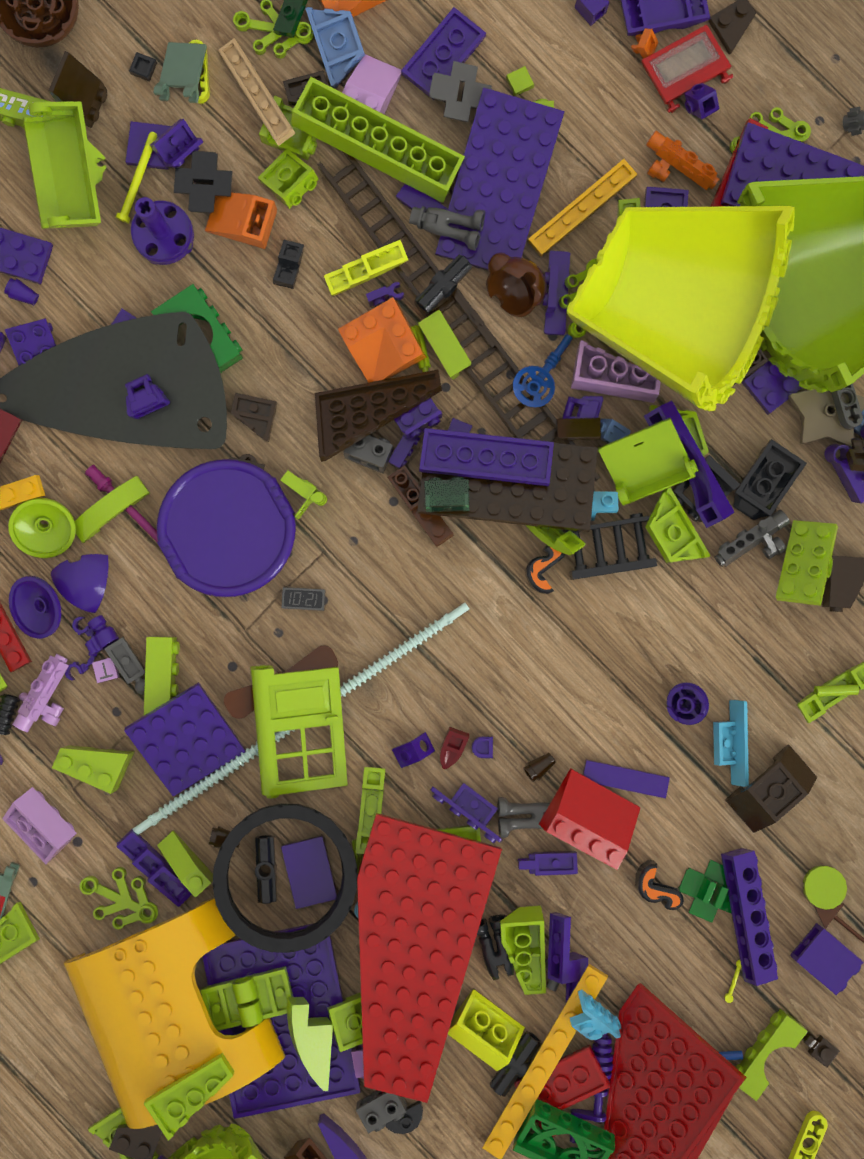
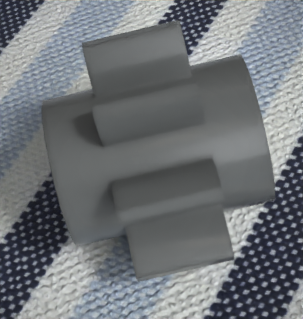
[843,106,864,136]

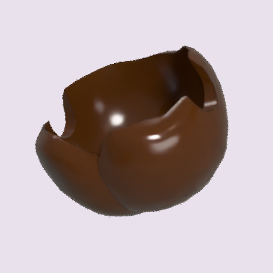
[486,252,547,317]

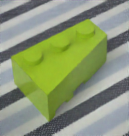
[52,745,135,794]

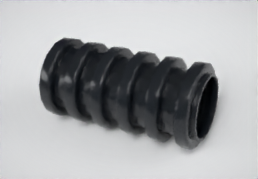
[0,694,20,735]

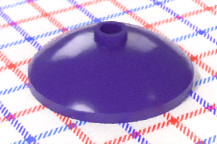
[9,576,61,639]

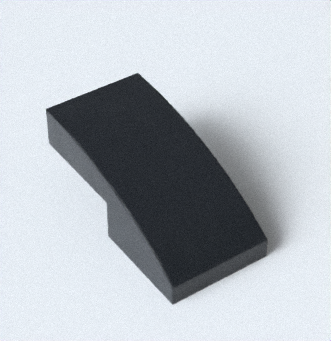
[273,240,304,289]

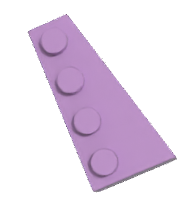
[571,340,661,403]

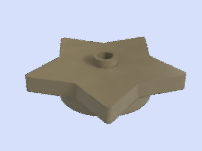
[788,389,864,446]

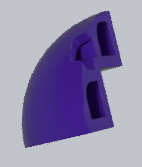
[50,554,109,613]

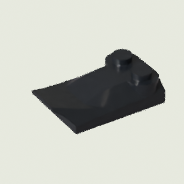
[733,439,807,520]

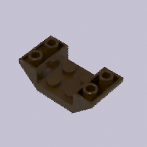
[725,744,817,833]

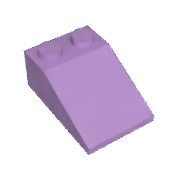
[342,54,401,114]

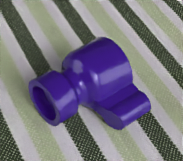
[85,615,120,656]

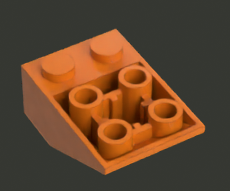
[205,192,277,249]

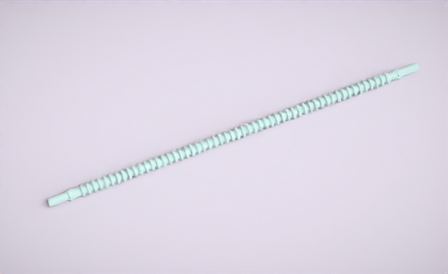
[133,603,469,835]

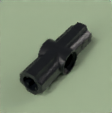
[415,254,472,314]
[255,835,277,904]
[490,1031,542,1097]

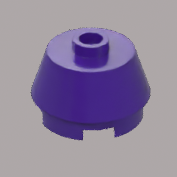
[667,683,709,725]

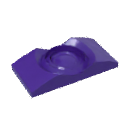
[620,0,710,36]

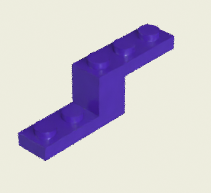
[547,912,588,1002]

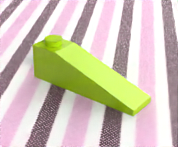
[500,905,546,995]

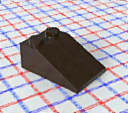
[48,51,107,128]

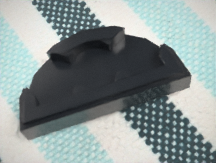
[385,1101,423,1134]

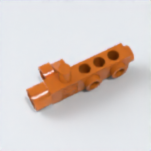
[646,131,719,190]

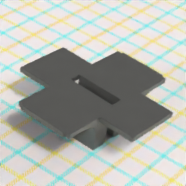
[429,61,492,122]

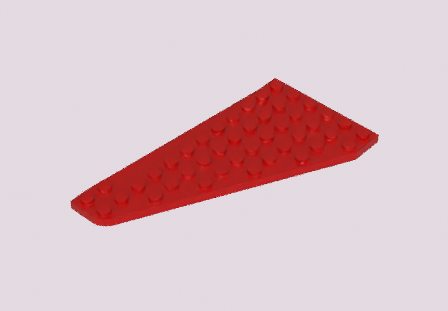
[604,983,747,1159]

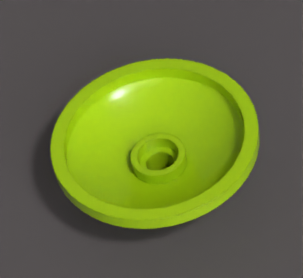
[8,498,76,558]

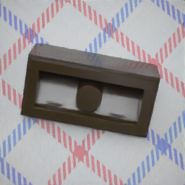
[557,418,601,440]

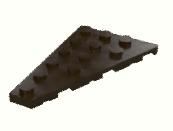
[315,369,442,462]

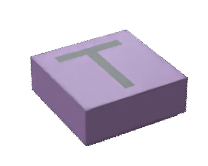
[92,658,120,683]

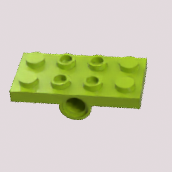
[776,520,838,606]
[201,966,293,1031]

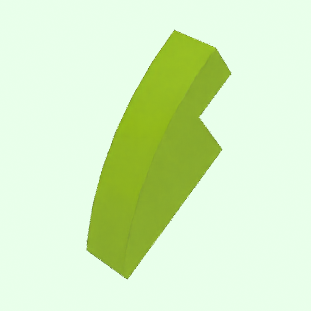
[287,997,333,1091]

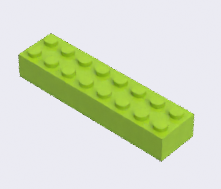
[291,77,465,203]

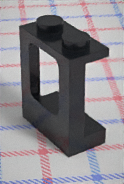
[673,455,740,522]

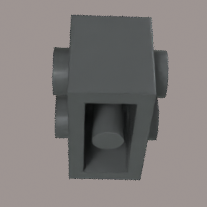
[344,434,393,474]
[356,1090,407,1134]

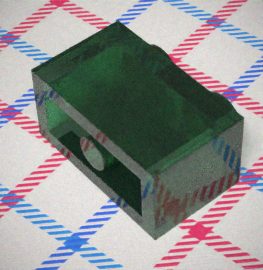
[424,477,469,512]

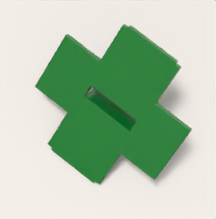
[679,859,732,923]

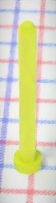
[115,132,157,224]

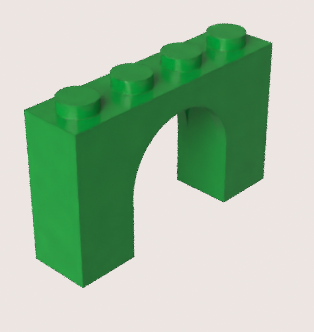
[151,284,243,373]

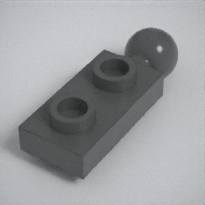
[104,636,145,695]

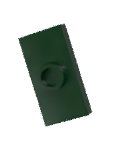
[273,0,308,38]

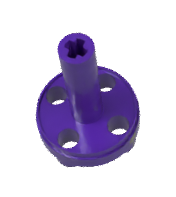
[131,197,194,265]

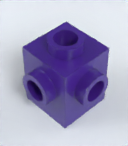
[684,83,720,120]

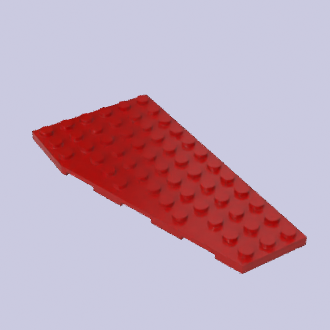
[357,813,502,1103]

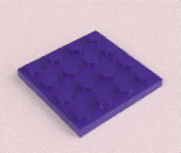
[124,682,246,796]

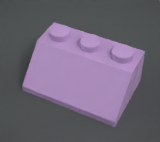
[2,787,77,864]

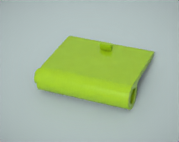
[598,418,698,506]

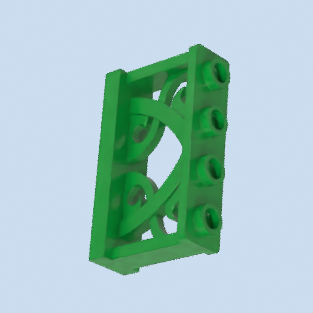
[513,1099,615,1159]

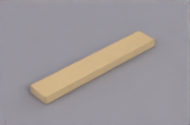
[218,38,296,146]

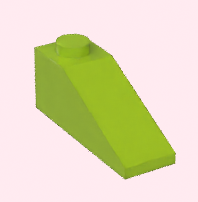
[157,830,213,898]

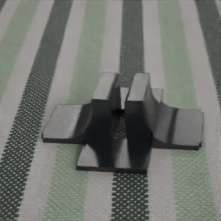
[174,151,233,213]

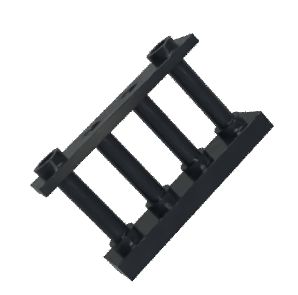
[563,513,657,580]

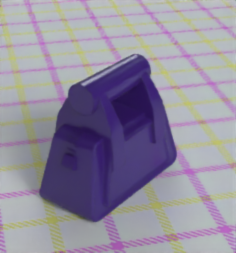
[125,374,170,419]
[562,396,603,419]

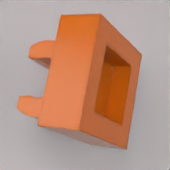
[631,28,658,59]

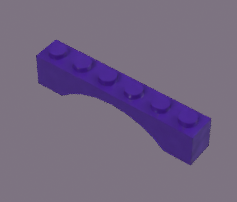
[644,400,735,528]

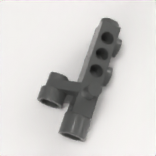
[714,510,790,567]

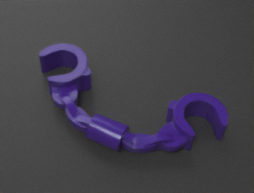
[65,617,97,681]

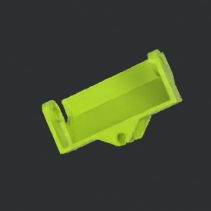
[23,101,107,229]

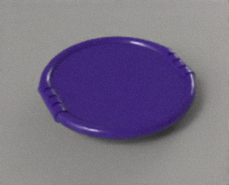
[157,459,296,597]

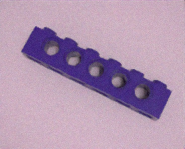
[721,848,778,986]

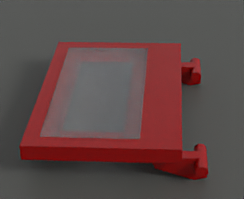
[641,24,733,113]

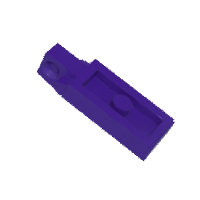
[518,851,578,876]

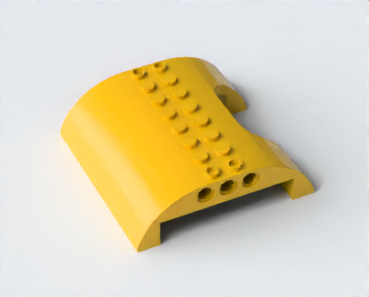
[63,897,285,1129]

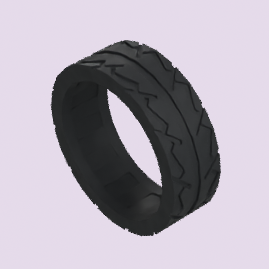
[213,804,358,953]

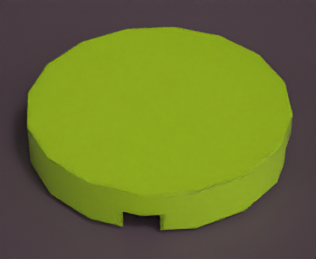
[803,865,847,910]

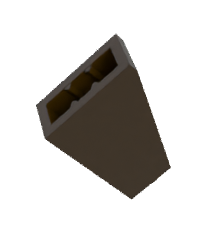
[822,556,864,612]

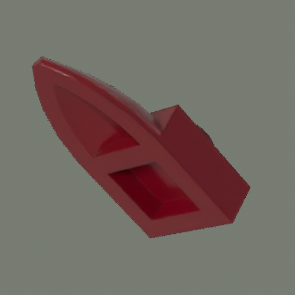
[440,727,469,769]

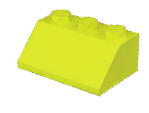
[448,989,525,1071]

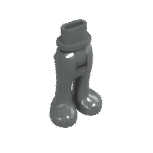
[409,206,485,251]
[497,797,550,838]

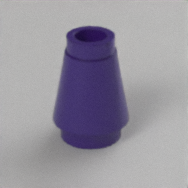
[4,278,39,306]

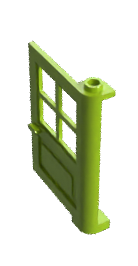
[250,665,348,799]

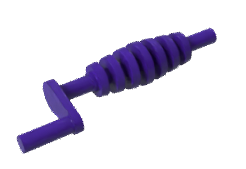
[570,1033,613,1143]

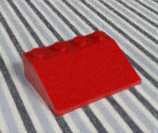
[539,768,641,870]

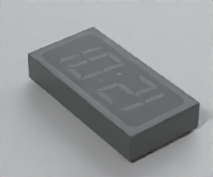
[282,587,326,611]

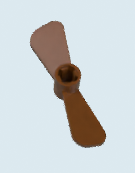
[224,645,338,719]

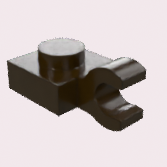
[846,438,864,471]
[802,1033,840,1068]

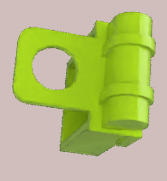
[281,470,327,519]

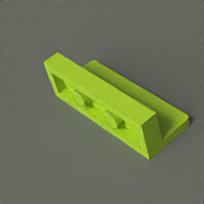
[418,310,472,380]

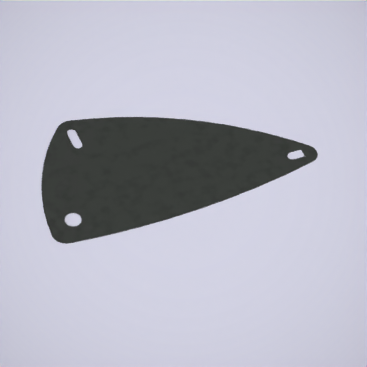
[0,312,227,449]

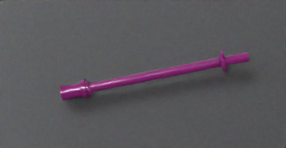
[85,465,158,542]

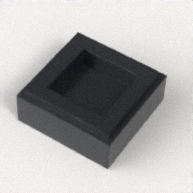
[129,52,157,82]

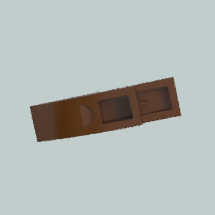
[387,465,454,547]

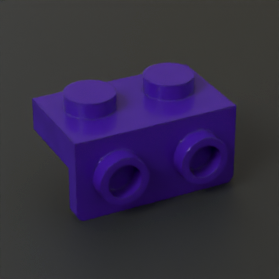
[150,119,203,168]

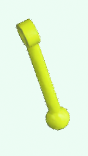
[724,960,742,1003]

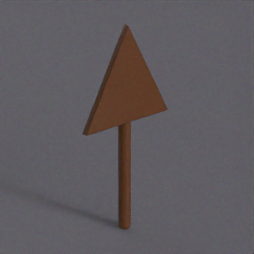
[814,903,864,943]

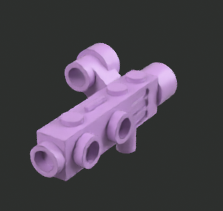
[12,654,69,732]

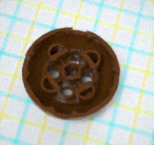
[0,0,79,48]

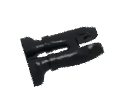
[477,914,514,980]

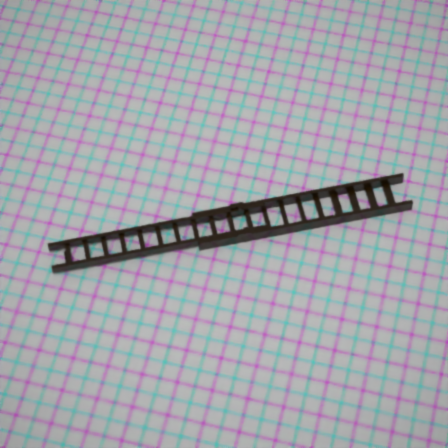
[317,152,600,481]

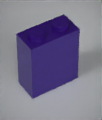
[790,923,864,995]

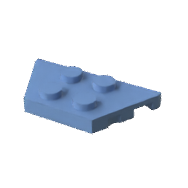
[305,7,365,88]

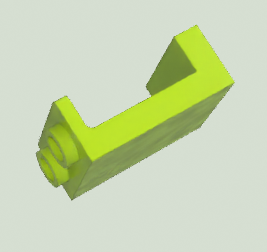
[259,96,317,160]

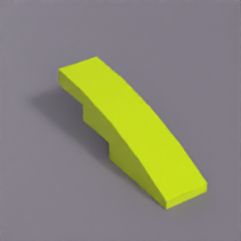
[323,240,409,297]

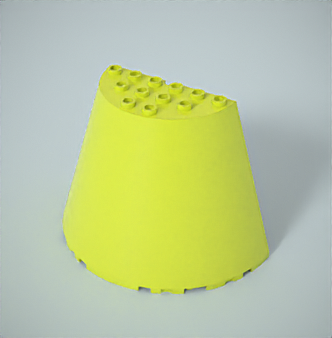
[567,206,795,411]

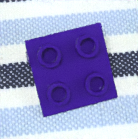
[4,318,56,366]

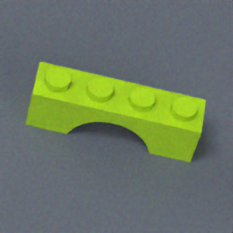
[735,1008,808,1101]

